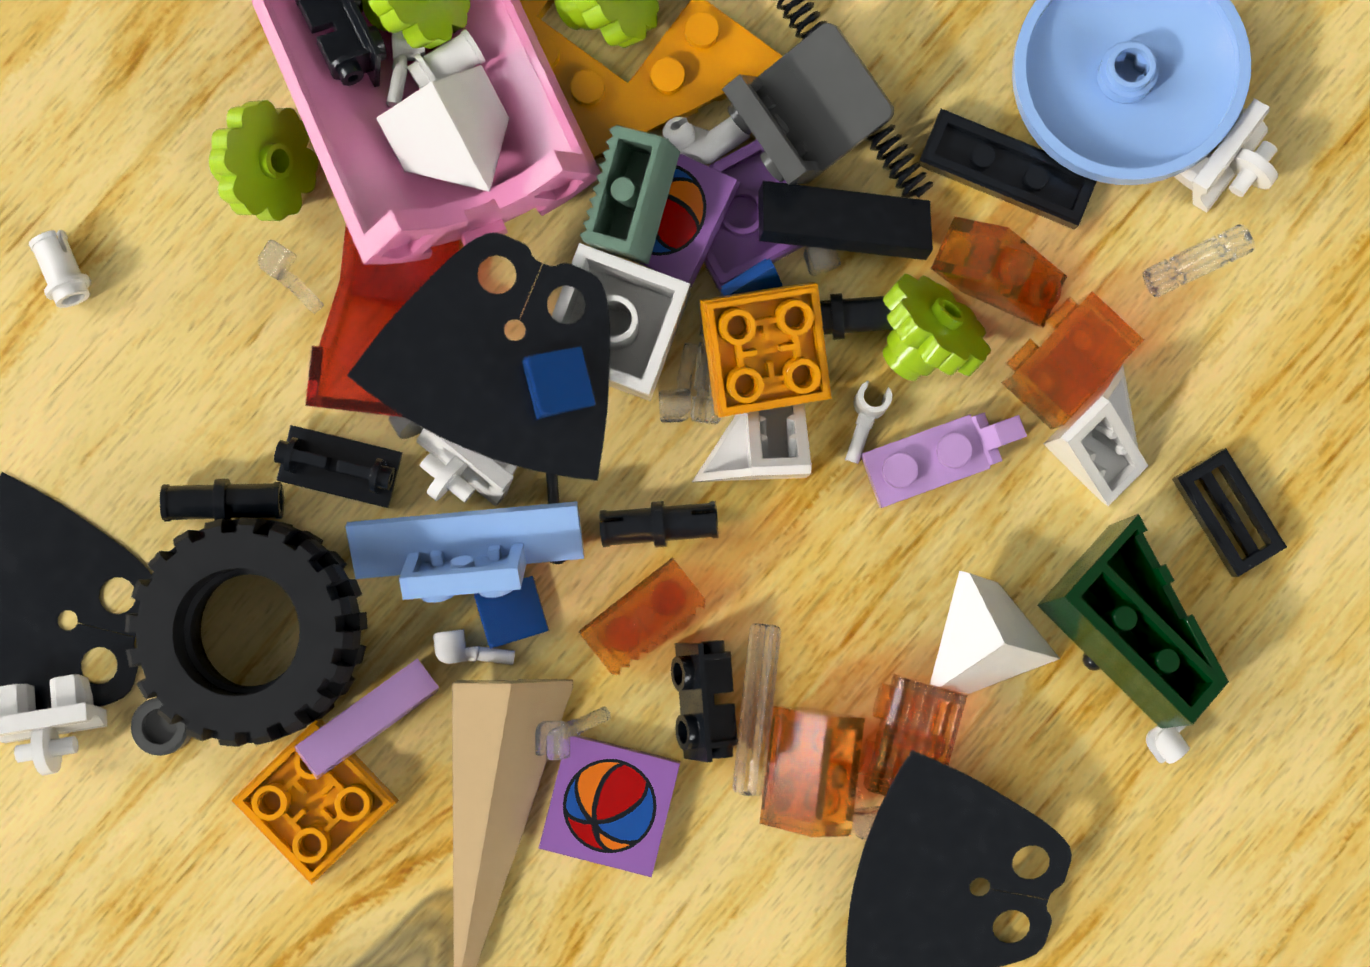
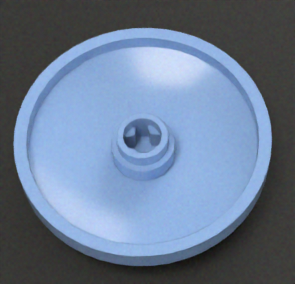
[1012,0,1251,185]

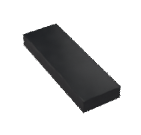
[918,109,1097,230]
[758,181,933,260]

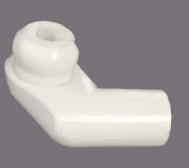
[663,116,750,165]

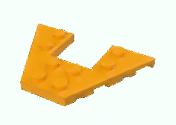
[520,0,783,159]

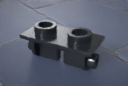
[295,0,387,88]
[274,425,403,508]
[671,640,738,762]

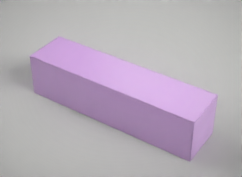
[295,658,439,779]

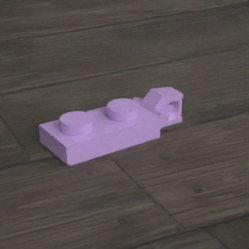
[861,412,1027,508]

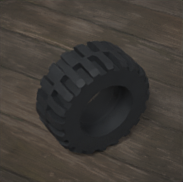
[125,517,368,747]

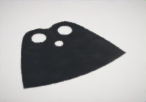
[347,233,610,481]
[0,472,151,710]
[846,750,1072,967]

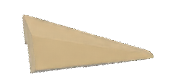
[452,679,573,967]

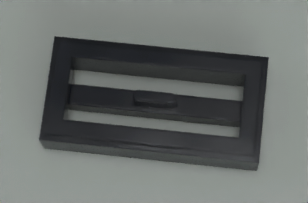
[1172,448,1287,577]

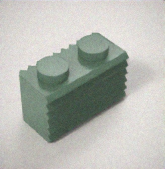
[580,125,680,264]

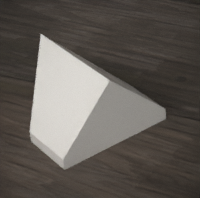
[376,65,509,192]
[1044,364,1148,506]
[692,403,811,482]
[930,571,1060,694]

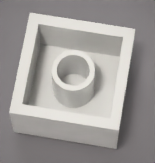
[552,243,690,401]

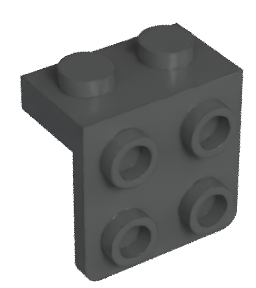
[722,23,894,185]

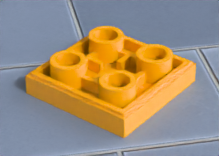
[699,282,832,417]
[231,719,399,885]

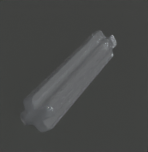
[732,623,781,796]

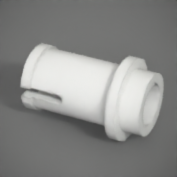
[407,29,485,89]
[29,230,91,308]

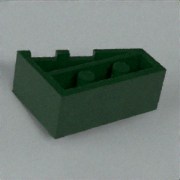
[1037,514,1229,728]

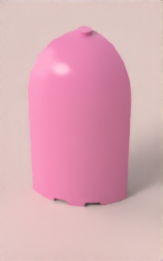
[252,0,601,264]

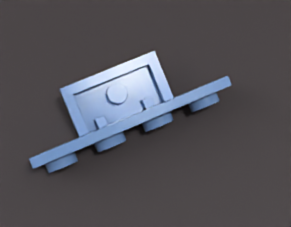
[345,501,585,603]

